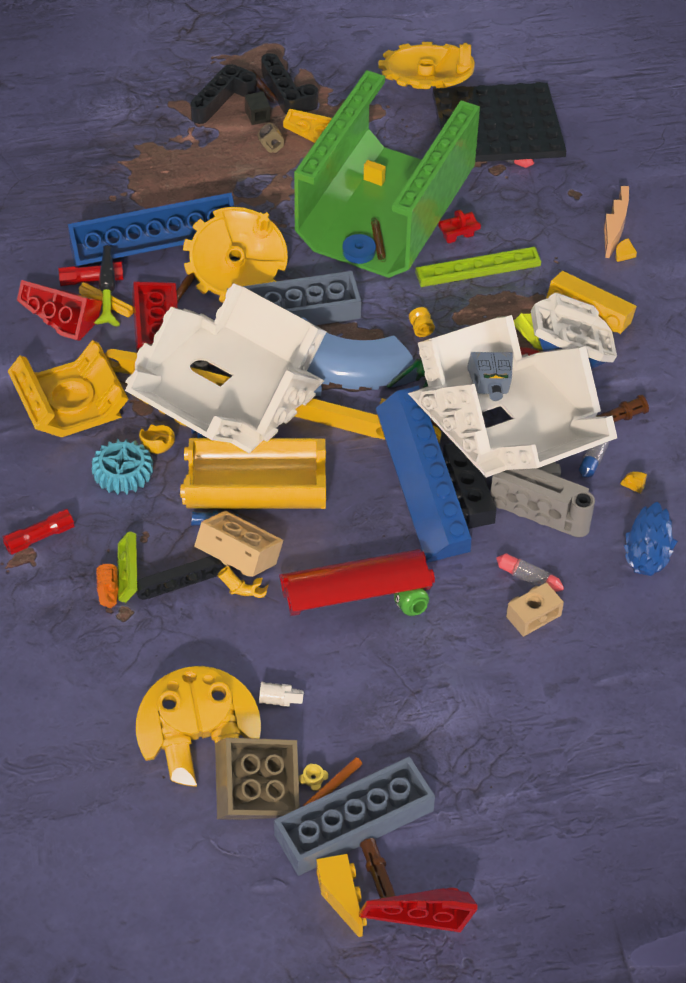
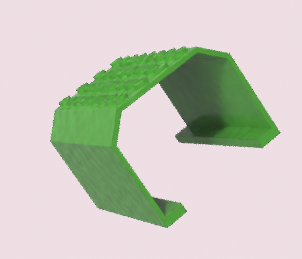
[294,70,480,278]

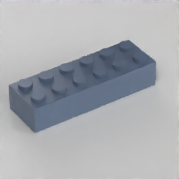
[227,271,361,325]
[274,756,435,876]

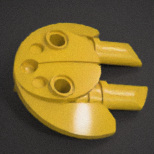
[136,666,261,787]

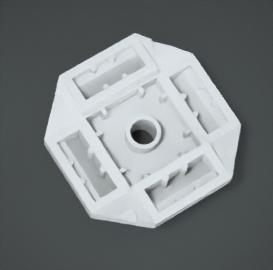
[531,293,617,369]

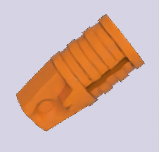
[96,564,118,608]

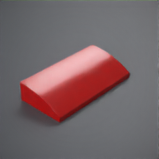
[132,282,178,353]

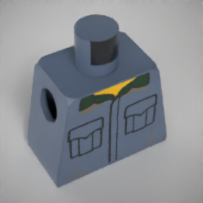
[467,352,513,401]

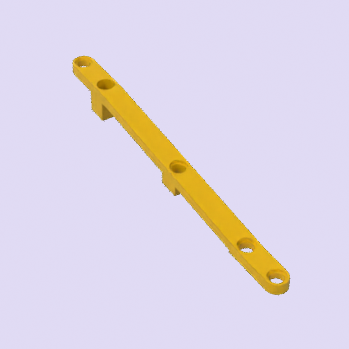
[105,349,442,443]

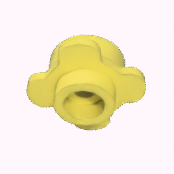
[299,764,328,791]

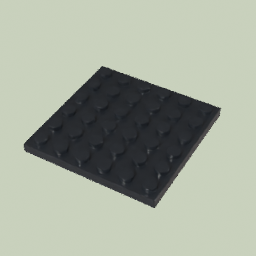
[432,82,567,162]

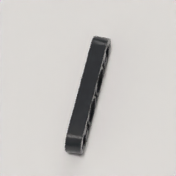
[136,556,224,600]

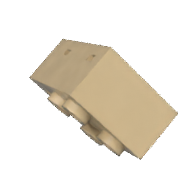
[194,511,283,577]

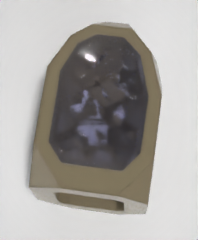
[257,123,284,153]

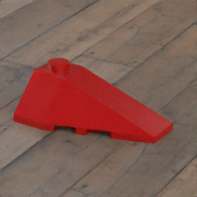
[17,280,102,341]

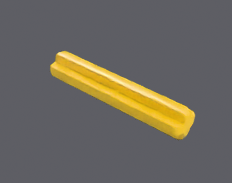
[79,282,134,317]

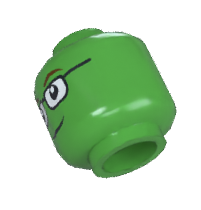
[394,588,429,616]

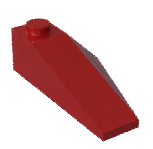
[359,888,478,933]

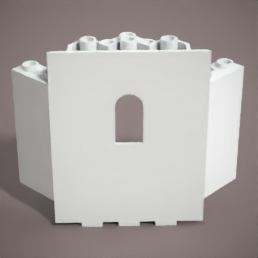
[125,283,327,454]
[408,315,617,477]

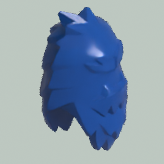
[624,502,678,576]

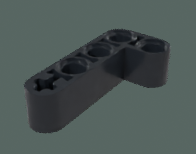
[261,53,318,114]
[191,64,256,124]

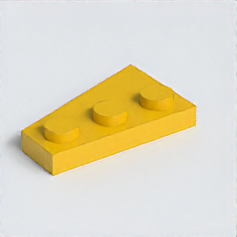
[283,109,332,143]

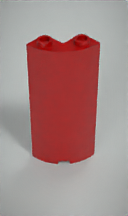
[279,549,435,616]

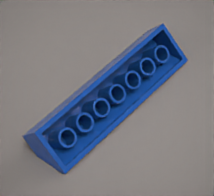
[68,192,234,266]
[376,386,471,563]

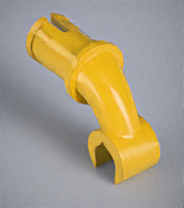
[217,566,269,598]

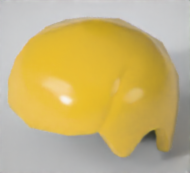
[139,424,175,454]

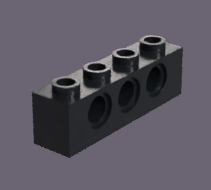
[443,443,497,529]

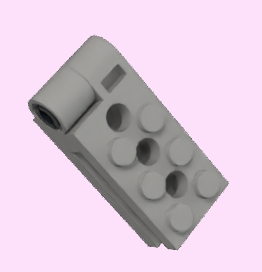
[491,468,595,537]

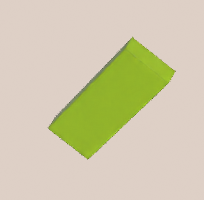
[118,531,137,603]

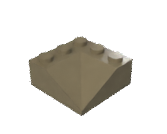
[215,738,300,820]

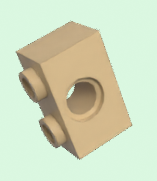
[506,582,564,637]

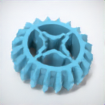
[92,439,153,495]

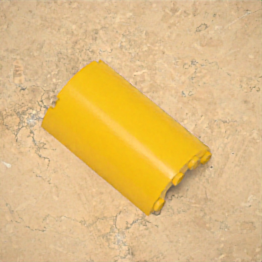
[180,438,326,509]

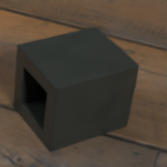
[245,92,270,125]

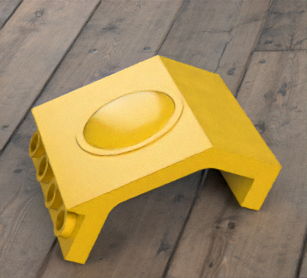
[8,340,129,437]

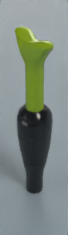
[94,245,120,327]

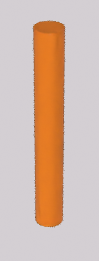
[303,757,362,806]

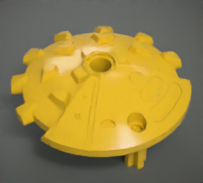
[378,42,475,90]
[183,207,288,303]

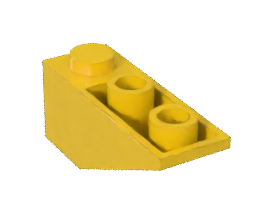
[316,854,367,937]

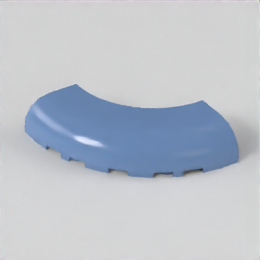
[302,317,417,390]

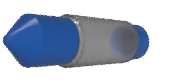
[579,440,611,477]

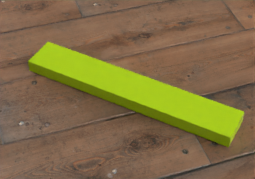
[415,247,541,287]

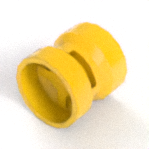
[409,307,435,337]

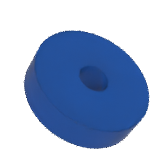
[342,234,376,264]

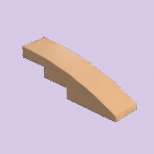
[604,186,629,258]

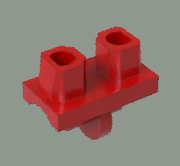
[438,209,481,243]

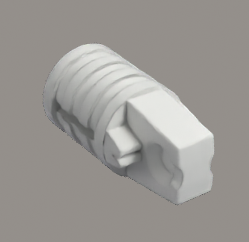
[259,682,304,707]

